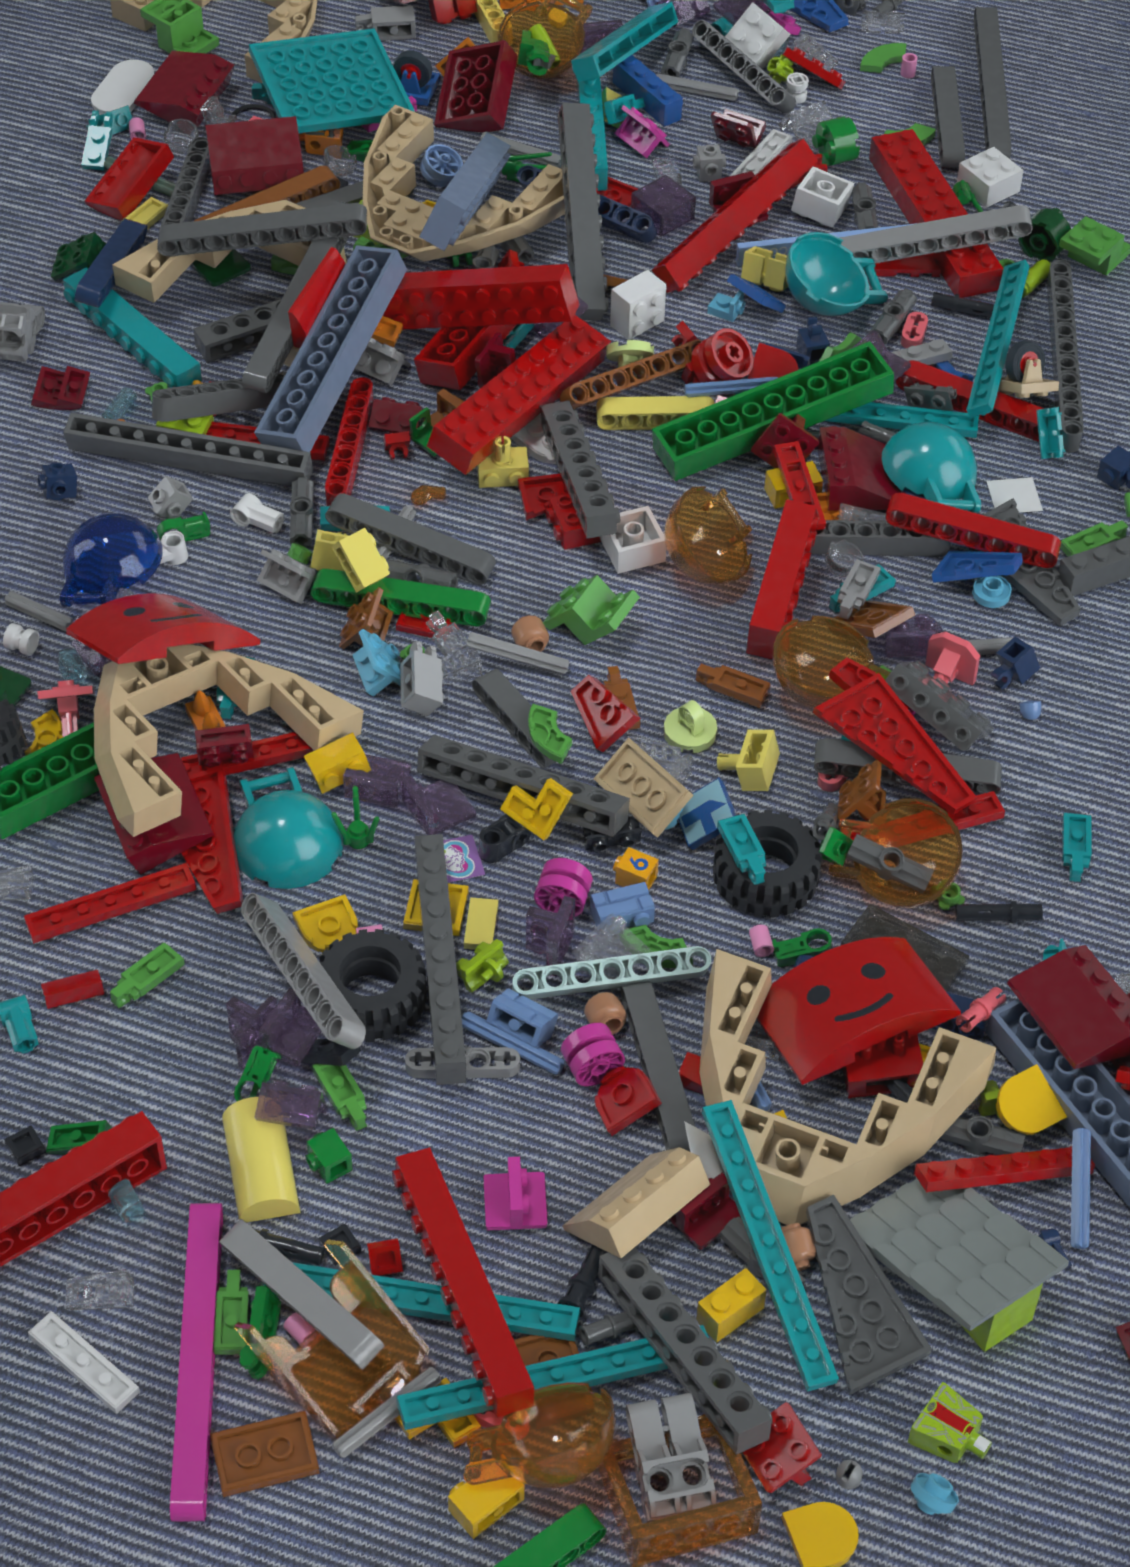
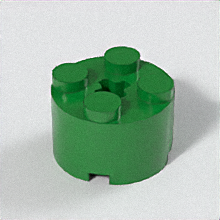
[812,116,860,166]

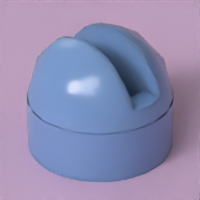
[1019,701,1042,720]

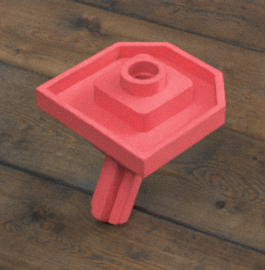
[925,632,980,686]
[37,680,95,737]

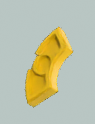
[24,709,63,756]

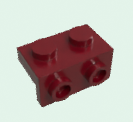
[368,397,424,436]

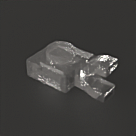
[426,610,467,659]

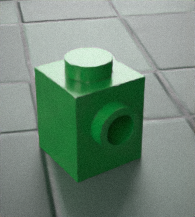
[305,1128,353,1184]

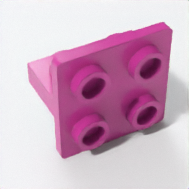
[614,105,670,159]
[484,1156,547,1230]

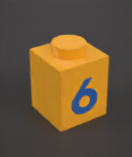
[613,847,659,890]

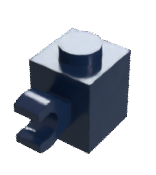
[796,316,830,365]
[1097,445,1130,490]
[991,637,1040,690]

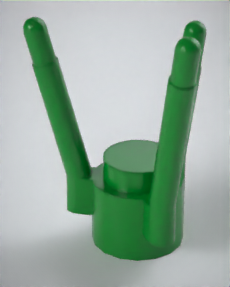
[502,152,552,183]
[952,180,984,213]
[331,786,379,849]

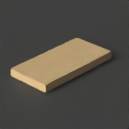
[594,737,694,838]

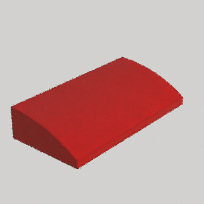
[84,137,174,220]
[288,247,346,348]

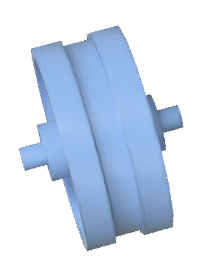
[420,144,463,187]

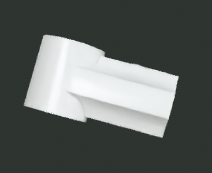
[230,493,284,534]
[134,531,188,570]

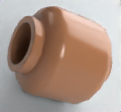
[511,615,549,652]
[584,992,627,1034]
[781,1223,816,1272]

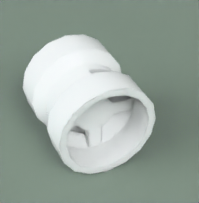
[786,73,809,104]
[3,623,39,656]

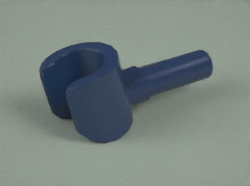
[1039,1228,1072,1269]

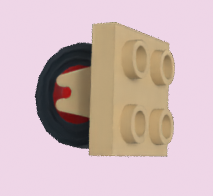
[998,340,1059,398]

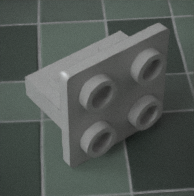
[354,338,411,386]
[256,549,318,604]

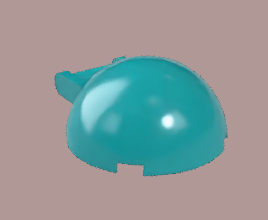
[785,232,888,316]
[882,421,981,513]
[234,767,343,889]

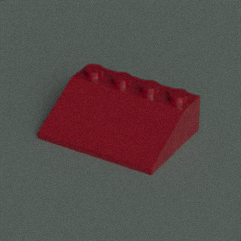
[434,40,518,133]
[134,50,235,134]
[205,116,304,195]
[818,426,901,511]
[94,753,214,875]
[1007,945,1130,1069]

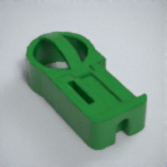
[156,512,211,542]
[772,928,832,967]
[234,1046,281,1101]

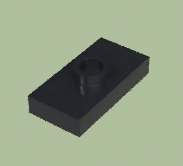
[296,1038,361,1066]

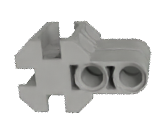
[0,302,45,362]
[626,1393,716,1522]

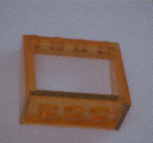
[596,1414,762,1567]

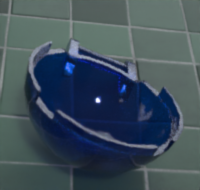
[59,512,163,607]

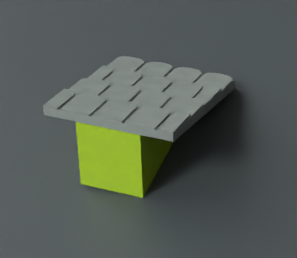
[850,1179,1069,1352]

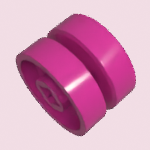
[534,858,593,918]
[560,1023,625,1086]

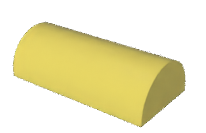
[222,1097,300,1223]

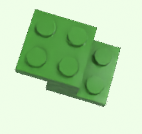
[140,0,219,54]
[1059,216,1130,276]
[543,575,640,645]

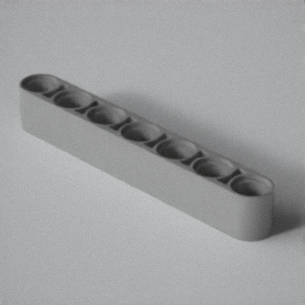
[219,1219,385,1370]

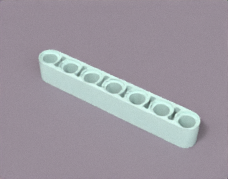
[512,946,711,999]

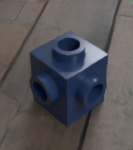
[38,462,77,500]

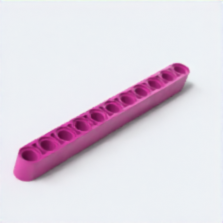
[170,1203,223,1522]

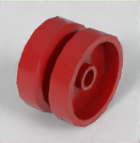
[691,328,754,383]

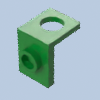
[409,407,437,456]
[819,827,854,866]

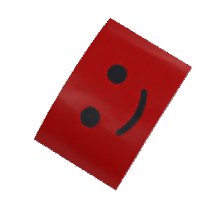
[66,593,261,664]
[756,937,961,1085]

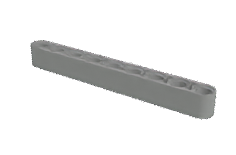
[840,205,1032,263]
[241,893,366,1049]

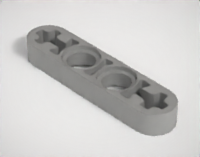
[405,1047,520,1078]

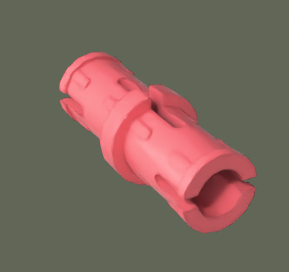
[956,987,1006,1033]

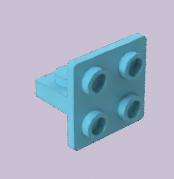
[353,629,401,697]

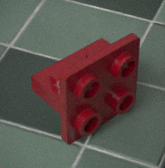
[474,332,516,388]
[751,413,819,468]
[668,1172,741,1250]

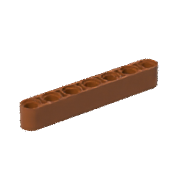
[194,165,340,221]
[559,340,702,410]

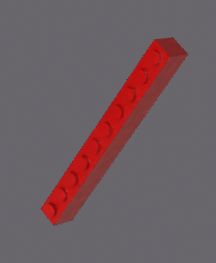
[652,138,818,293]
[392,1147,534,1417]

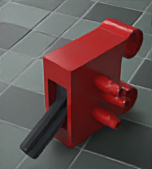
[842,1032,924,1103]

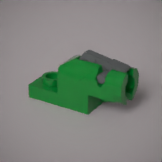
[517,30,556,76]

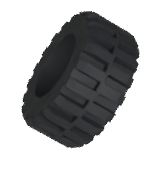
[713,810,822,918]
[319,929,427,1042]

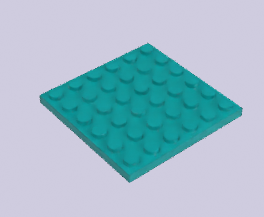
[249,28,415,133]

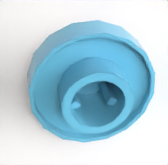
[972,576,1012,608]
[911,1473,959,1515]

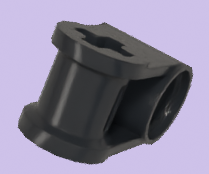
[479,814,531,863]

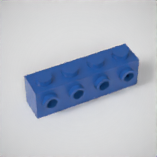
[612,55,683,127]

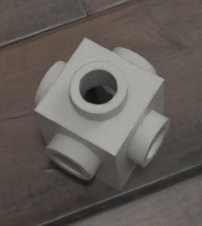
[693,145,726,182]
[148,476,193,519]

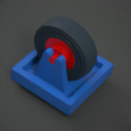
[393,50,441,106]

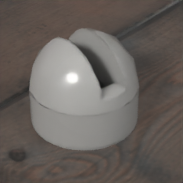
[836,1459,863,1489]

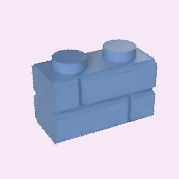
[590,882,655,935]
[486,988,558,1048]

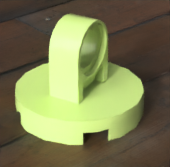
[606,340,654,378]
[664,700,717,753]

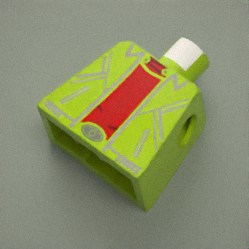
[908,1382,992,1463]

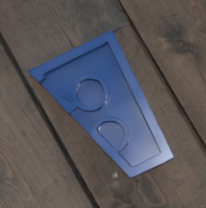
[789,0,849,32]
[932,551,1023,583]

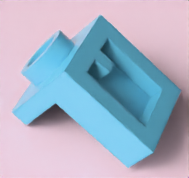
[707,290,746,322]

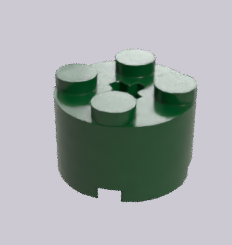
[1018,208,1071,262]

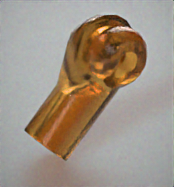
[411,485,446,505]

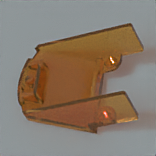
[234,1239,430,1438]

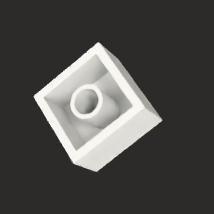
[725,2,791,68]
[957,147,1024,208]
[791,167,854,228]
[610,270,666,340]
[600,506,667,574]

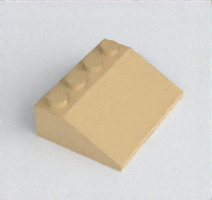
[563,1147,710,1258]

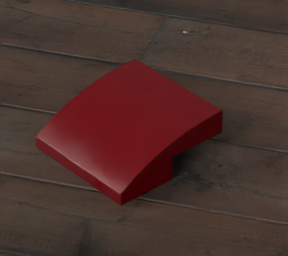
[31,366,91,410]

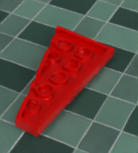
[812,673,977,815]
[182,766,243,914]

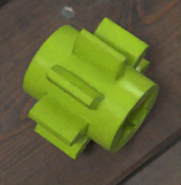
[767,54,794,84]

